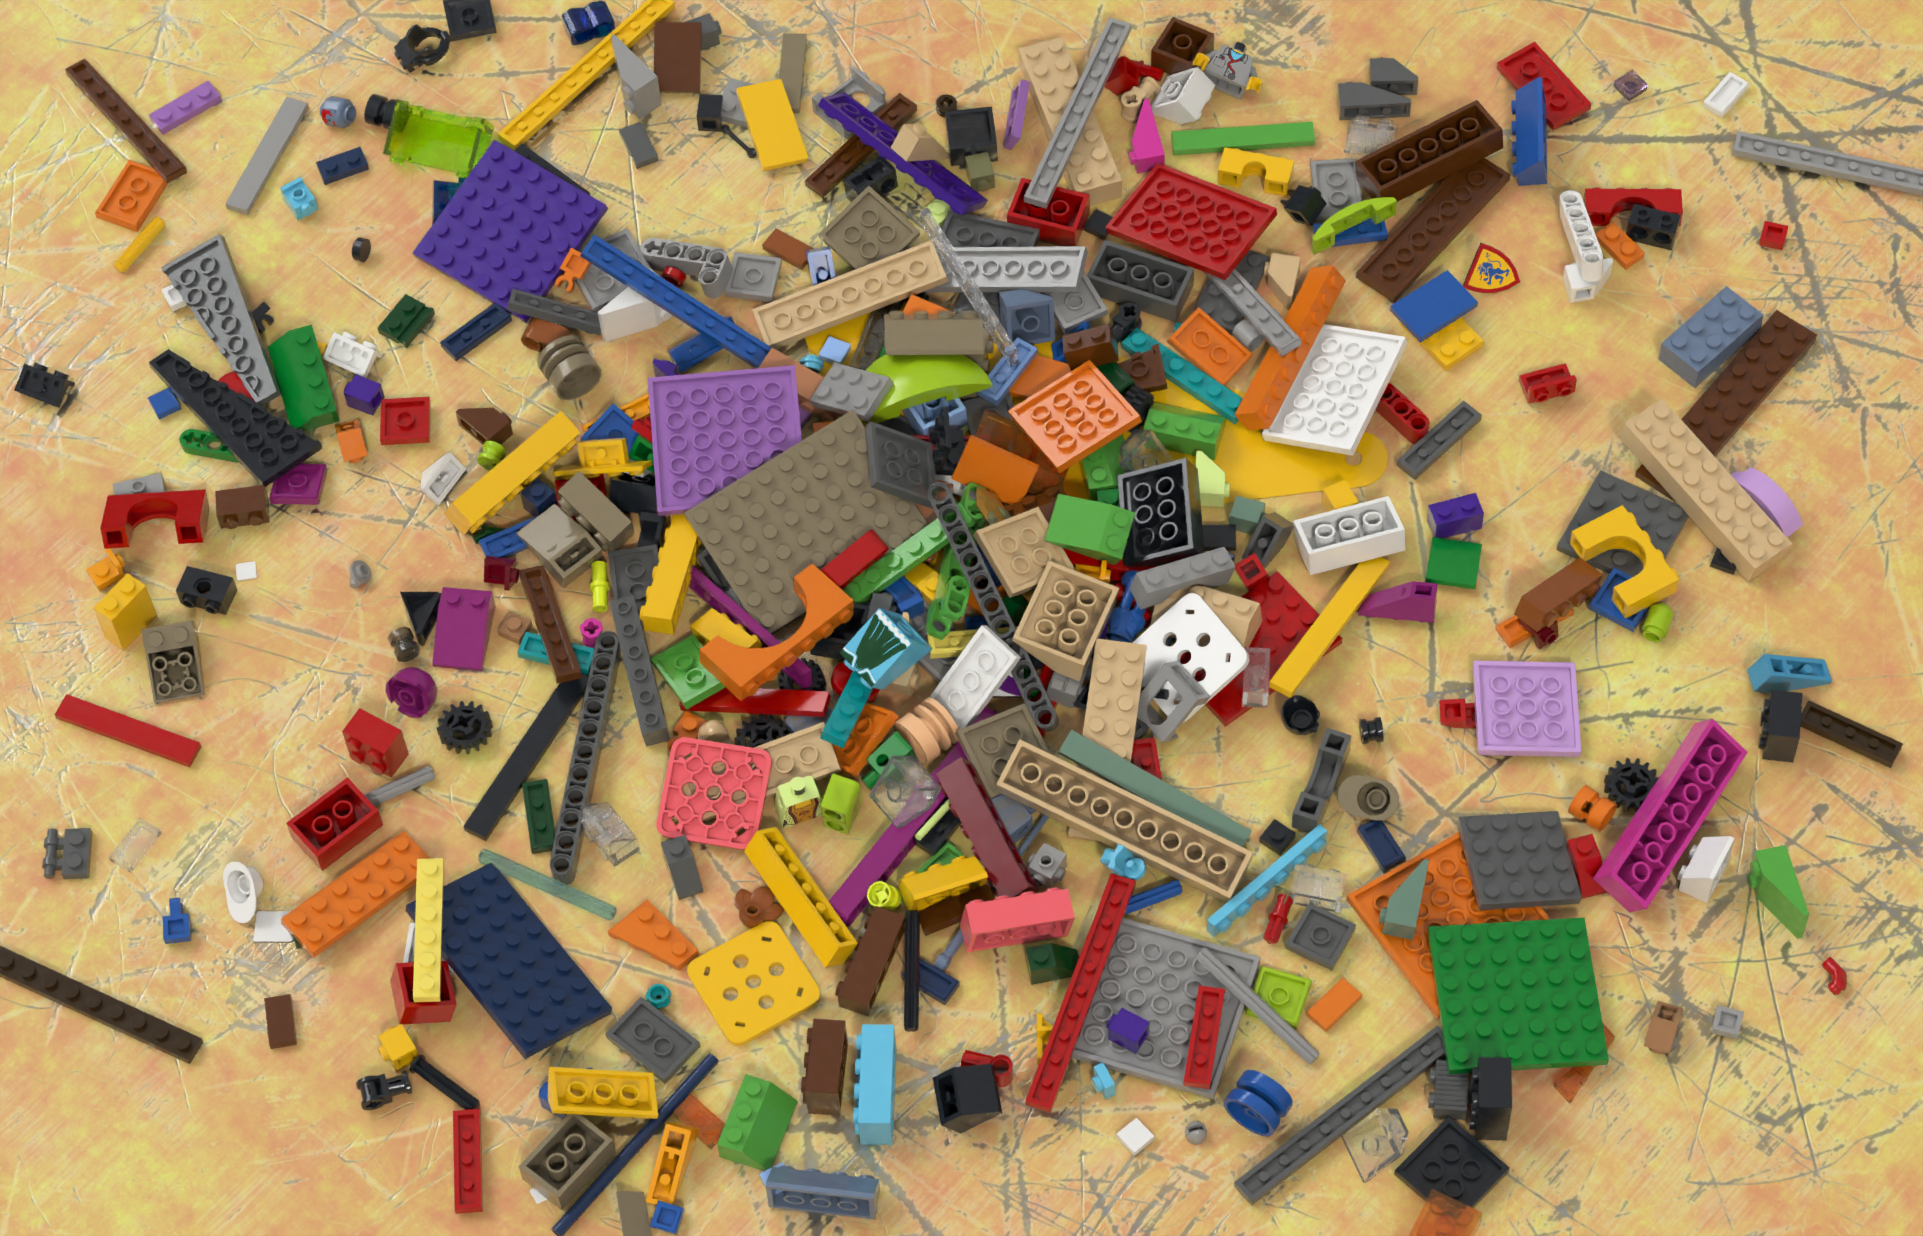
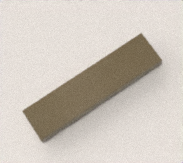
[779,33,807,114]

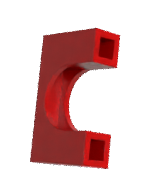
[100,489,210,549]

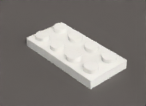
[930,625,1021,730]

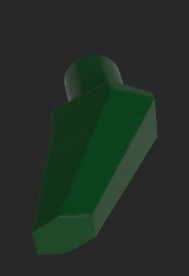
[472,526,506,544]

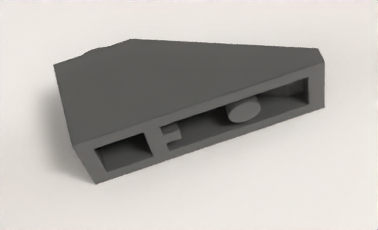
[1337,82,1411,120]

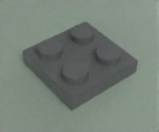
[1285,903,1356,971]

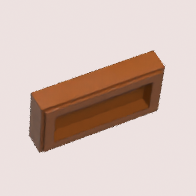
[762,228,814,270]

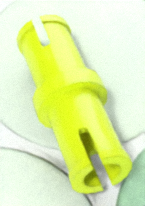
[590,561,610,613]

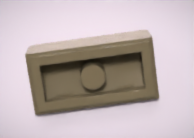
[616,1191,651,1236]

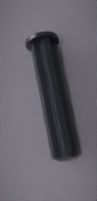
[409,1055,480,1110]

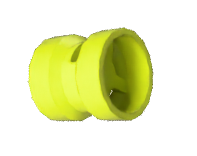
[867,881,901,911]

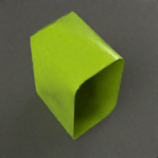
[820,773,863,835]

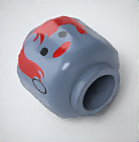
[320,96,356,128]

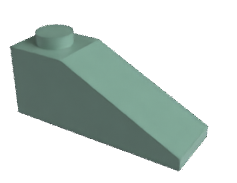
[1379,859,1429,940]

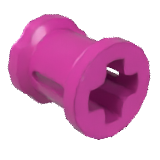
[580,618,603,649]

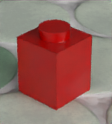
[1104,55,1139,96]
[1235,553,1269,591]

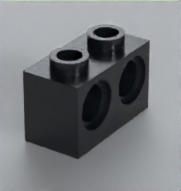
[844,156,898,202]
[1626,204,1681,251]

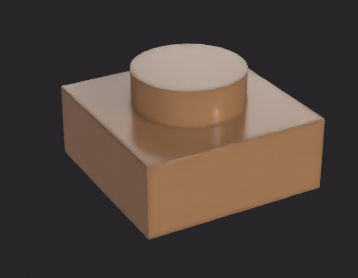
[497,611,533,645]

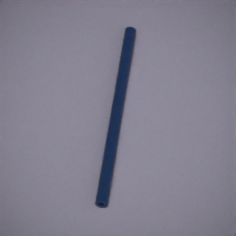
[551,1053,719,1236]

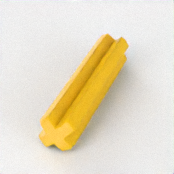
[113,216,165,273]

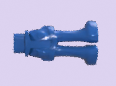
[1106,571,1146,643]

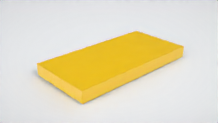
[736,79,808,171]

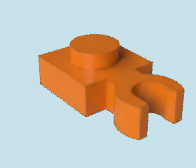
[555,248,591,294]
[667,711,707,752]

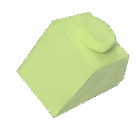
[1196,451,1230,507]

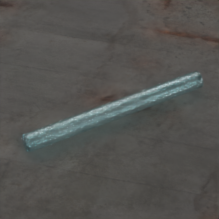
[478,849,617,920]

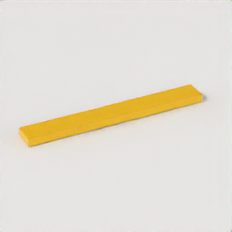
[1269,557,1391,698]

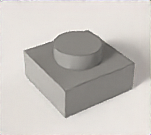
[1711,1005,1744,1039]

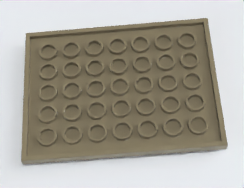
[684,410,928,634]

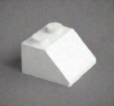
[1151,67,1215,124]
[1677,836,1735,903]

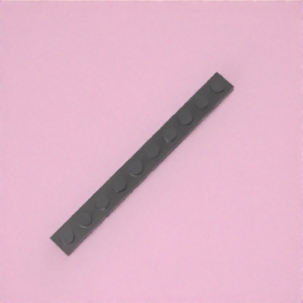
[1234,1026,1445,1206]

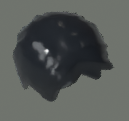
[1281,695,1320,735]

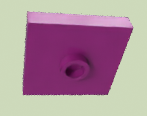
[269,464,327,505]

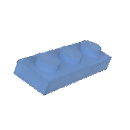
[977,337,1038,406]

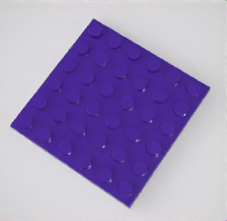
[413,140,608,323]

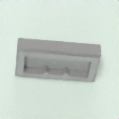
[113,473,165,495]

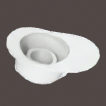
[223,861,263,923]

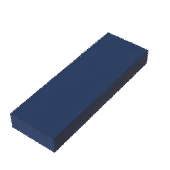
[440,303,512,361]

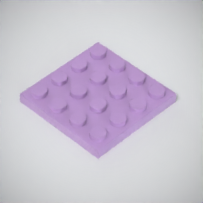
[1472,661,1582,757]

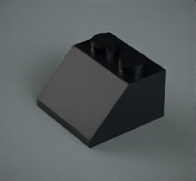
[609,472,658,517]

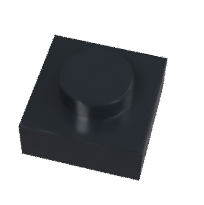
[1259,819,1296,856]

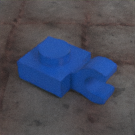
[162,897,191,944]

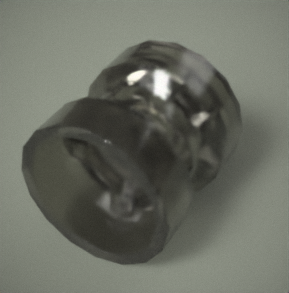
[388,627,420,662]

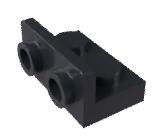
[14,362,75,408]

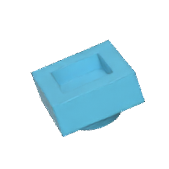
[1091,1063,1115,1099]

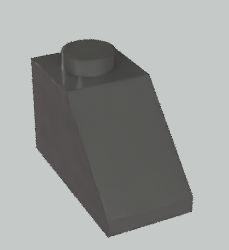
[1369,57,1418,95]
[1242,512,1294,569]
[661,835,703,900]

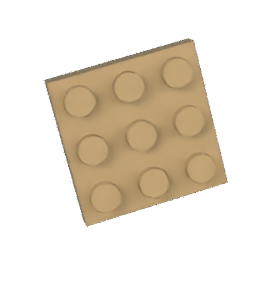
[973,507,1075,598]

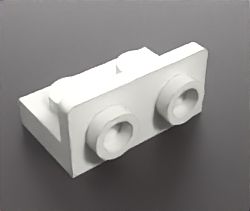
[322,332,383,378]

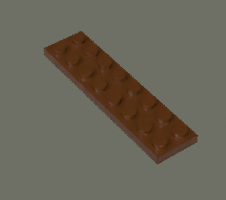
[1356,158,1510,302]

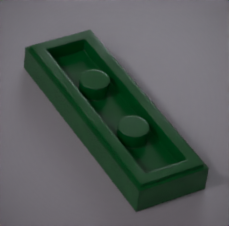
[522,779,556,854]

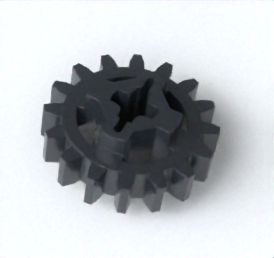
[437,701,493,754]
[734,714,789,748]
[1604,758,1659,812]

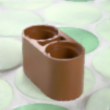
[521,318,572,352]

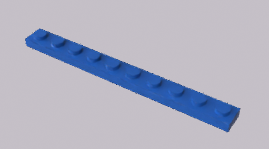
[580,234,771,368]

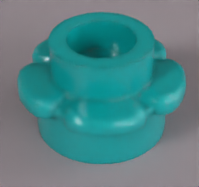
[646,984,671,1009]

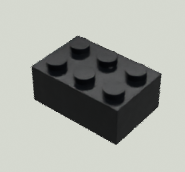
[1468,1057,1512,1141]

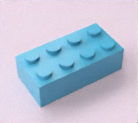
[853,1024,897,1145]

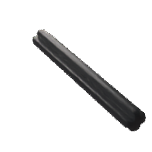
[904,910,920,1032]

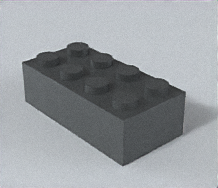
[1087,240,1194,322]

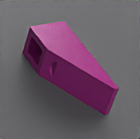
[1358,581,1438,623]

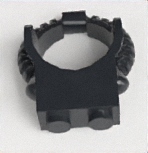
[394,25,451,73]

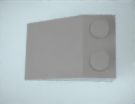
[611,34,662,119]

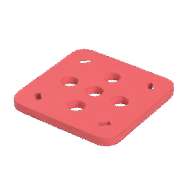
[656,737,772,850]

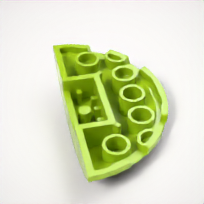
[860,355,993,427]

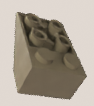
[516,504,602,588]
[141,620,205,704]

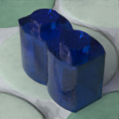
[562,1,615,45]

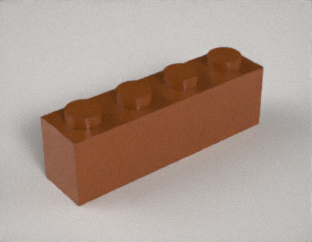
[1514,557,1603,632]

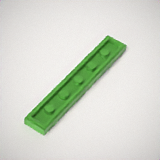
[1172,122,1315,155]

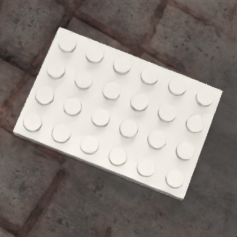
[1262,324,1408,456]

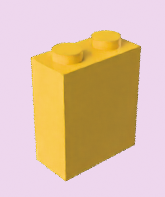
[93,573,157,651]

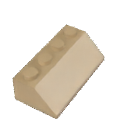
[1150,584,1262,656]

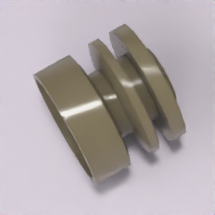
[537,335,601,400]

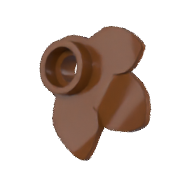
[735,886,784,928]

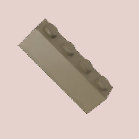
[884,310,984,355]

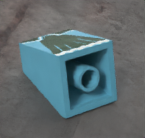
[839,608,933,690]

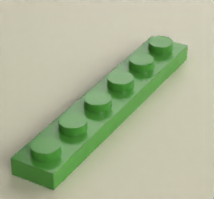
[842,502,975,605]

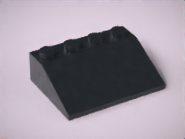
[1118,458,1205,567]

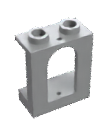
[812,66,886,138]
[1137,661,1211,742]

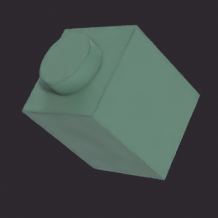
[1229,495,1268,535]

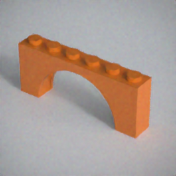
[699,563,854,701]

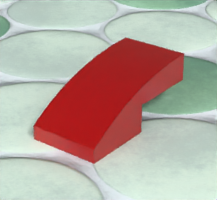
[1439,698,1476,729]

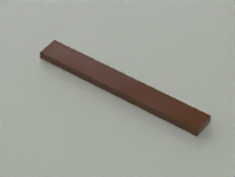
[65,59,187,184]

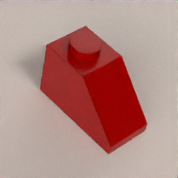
[1566,834,1607,899]

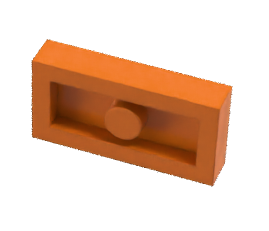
[1595,222,1645,270]

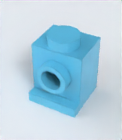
[280,177,318,220]

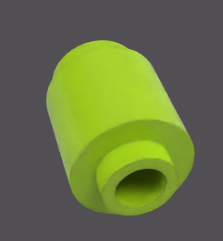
[1642,603,1674,642]

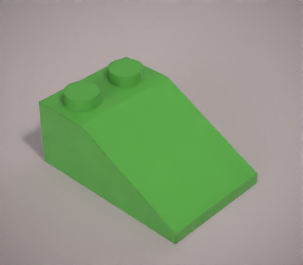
[1044,494,1135,565]
[1747,845,1809,939]

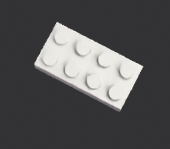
[1293,496,1405,575]

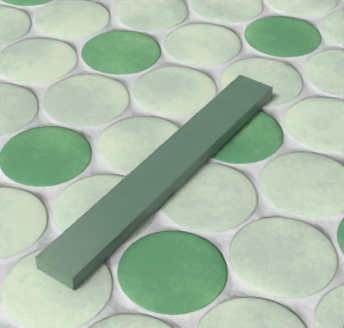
[1058,730,1252,847]

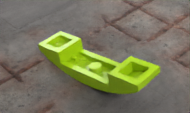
[1312,197,1397,255]

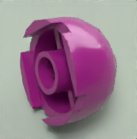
[385,667,437,718]

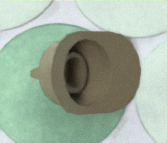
[1338,775,1399,821]

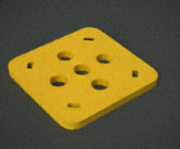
[687,921,820,1046]

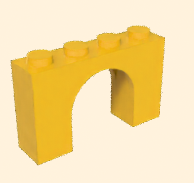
[1570,505,1679,619]

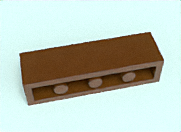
[835,906,906,1016]

